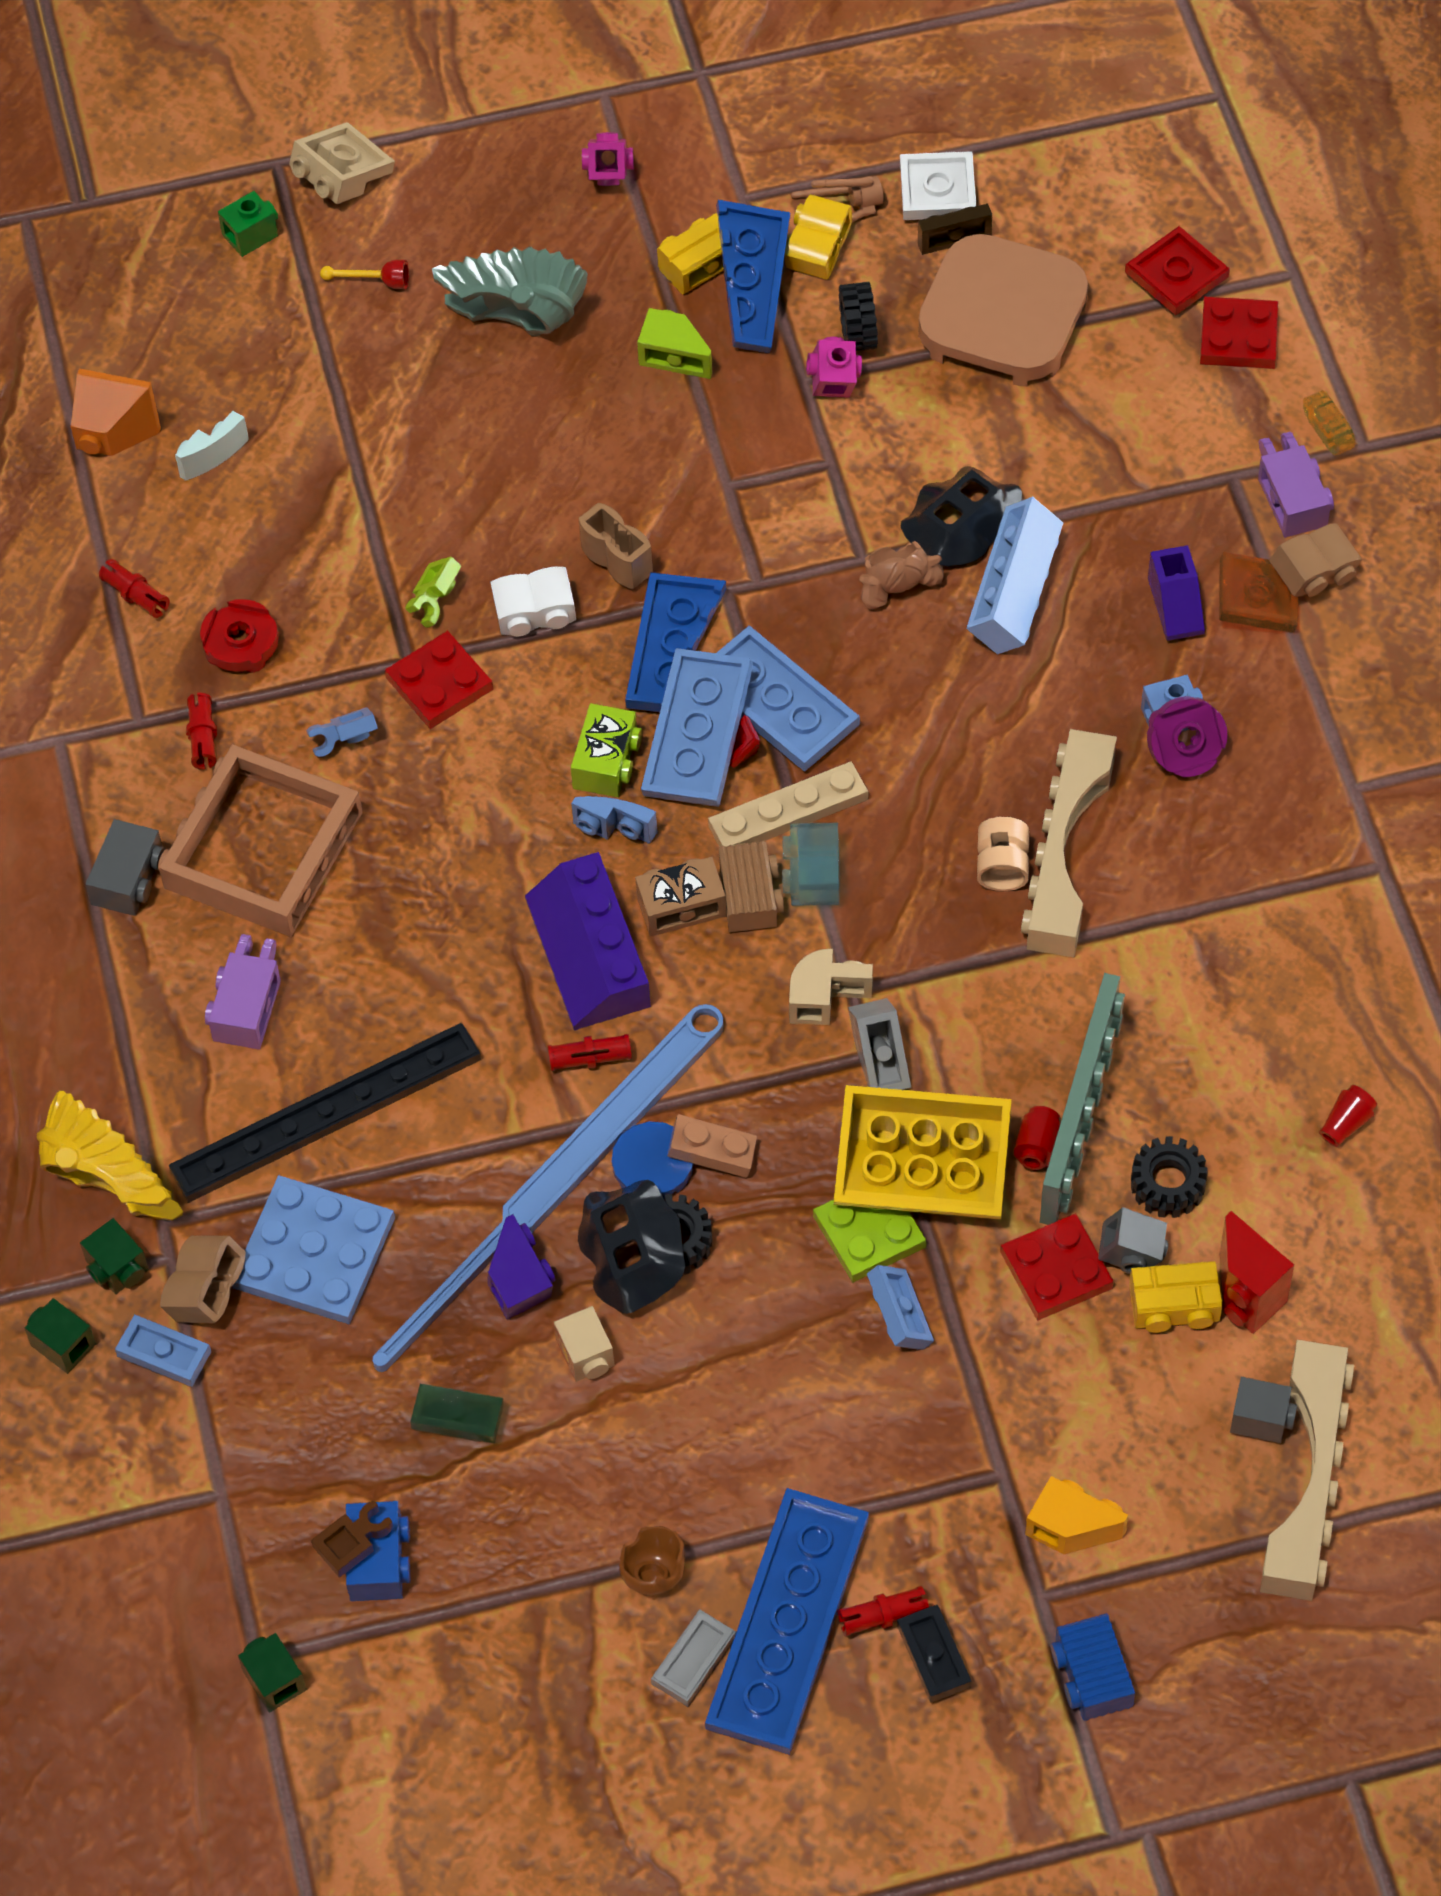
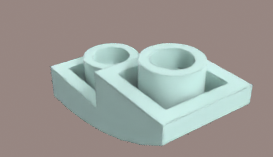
[175,411,249,480]

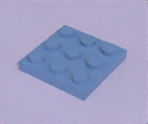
[232,1175,395,1325]

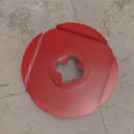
[200,599,279,673]

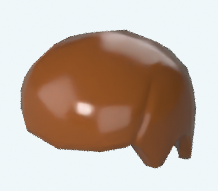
[619,1526,685,1596]

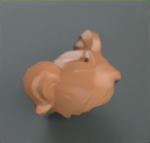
[859,541,944,610]

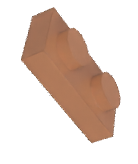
[667,1114,757,1178]

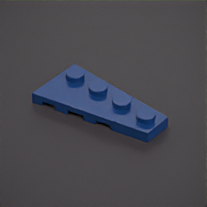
[625,572,726,712]

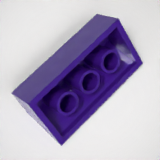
[525,852,651,1030]

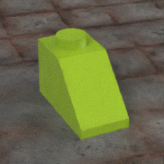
[637,308,712,379]

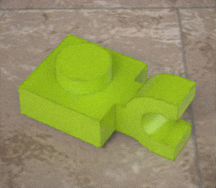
[405,556,461,627]

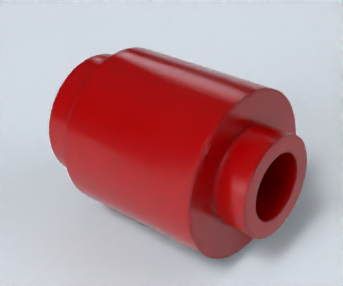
[1013,1106,1061,1170]

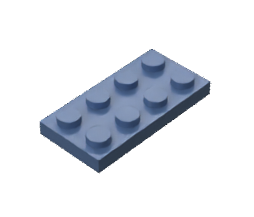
[716,625,860,772]
[641,648,753,807]

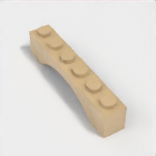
[1021,729,1117,958]
[1260,1340,1354,1601]

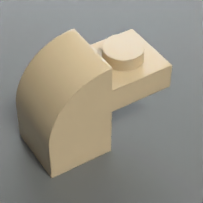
[789,949,873,1025]

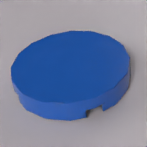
[611,1121,694,1199]

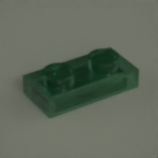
[410,1384,504,1443]

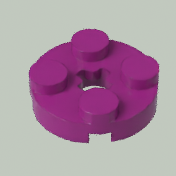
[1147,696,1228,777]

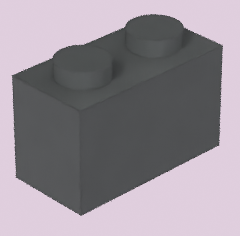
[85,819,166,916]

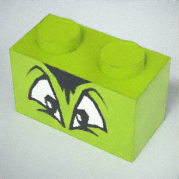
[571,703,642,797]

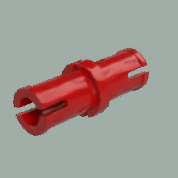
[99,559,170,618]
[186,692,217,770]
[548,1034,632,1071]
[837,1586,929,1637]

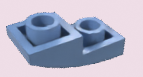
[571,796,657,844]

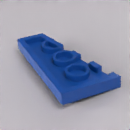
[716,200,790,353]

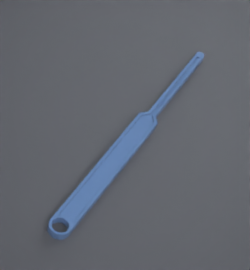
[373,1004,724,1372]

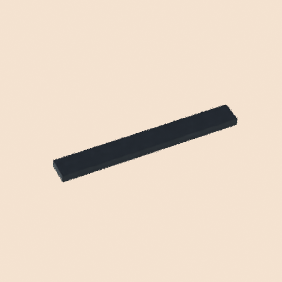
[169,1022,481,1203]

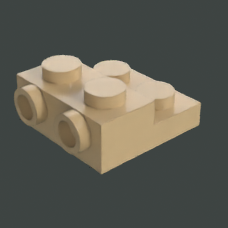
[289,122,395,204]

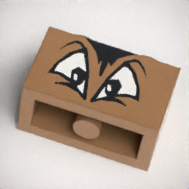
[635,857,727,937]

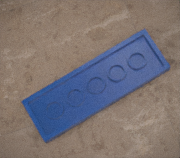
[705,1488,869,1755]

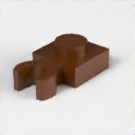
[311,1501,393,1578]

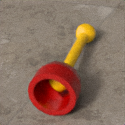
[320,259,409,289]

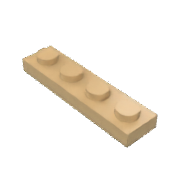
[708,761,868,847]

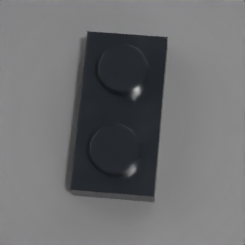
[897,1604,972,1703]

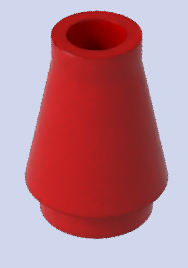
[1319,1085,1377,1147]

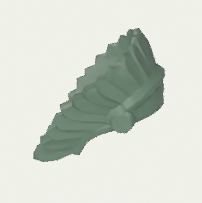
[432,246,588,336]

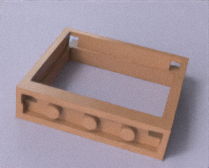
[158,744,362,937]

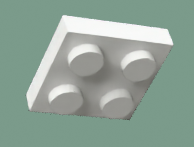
[900,152,976,220]

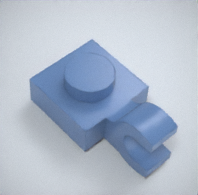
[306,707,378,757]

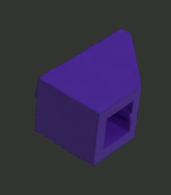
[1148,545,1205,641]
[487,1214,556,1320]

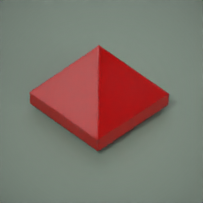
[730,715,760,768]

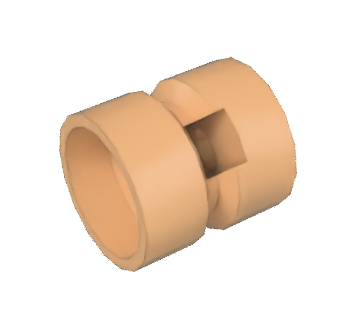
[977,817,1029,891]

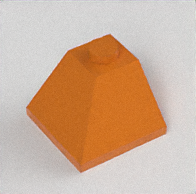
[71,368,161,456]

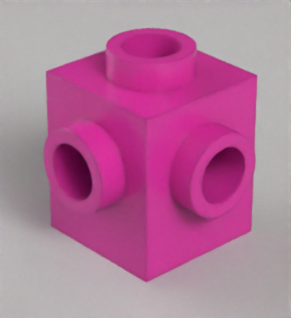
[582,132,634,186]
[806,337,862,398]

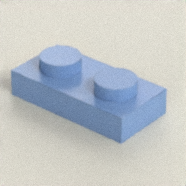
[867,1265,934,1350]
[115,1314,211,1387]

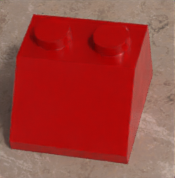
[1219,1211,1294,1334]

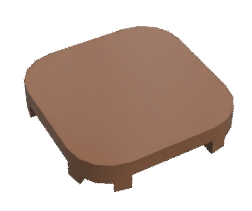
[918,234,1088,387]

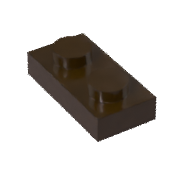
[917,203,992,255]

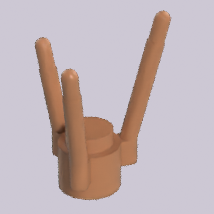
[791,176,883,223]

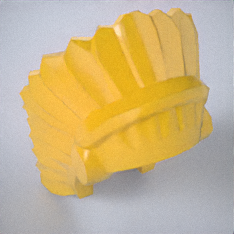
[37,1091,183,1221]

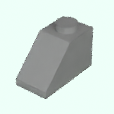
[848,998,911,1090]

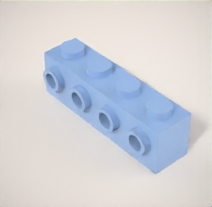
[966,497,1063,654]

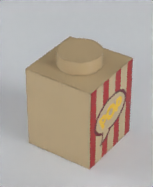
[554,1306,615,1382]

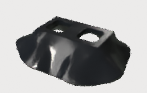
[900,466,1022,566]
[578,1180,685,1314]

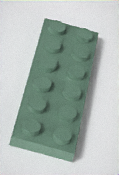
[1040,973,1125,1225]

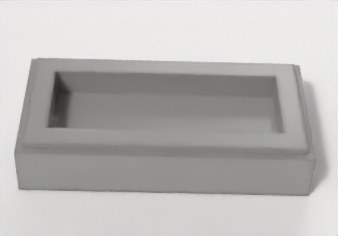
[651,1609,736,1707]

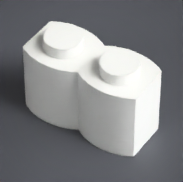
[491,567,576,637]

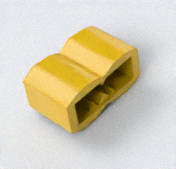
[784,194,852,280]

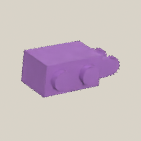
[1258,432,1334,538]
[205,934,281,1050]

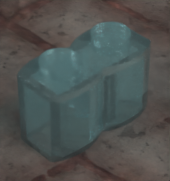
[782,823,839,906]

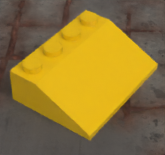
[834,1085,1012,1219]

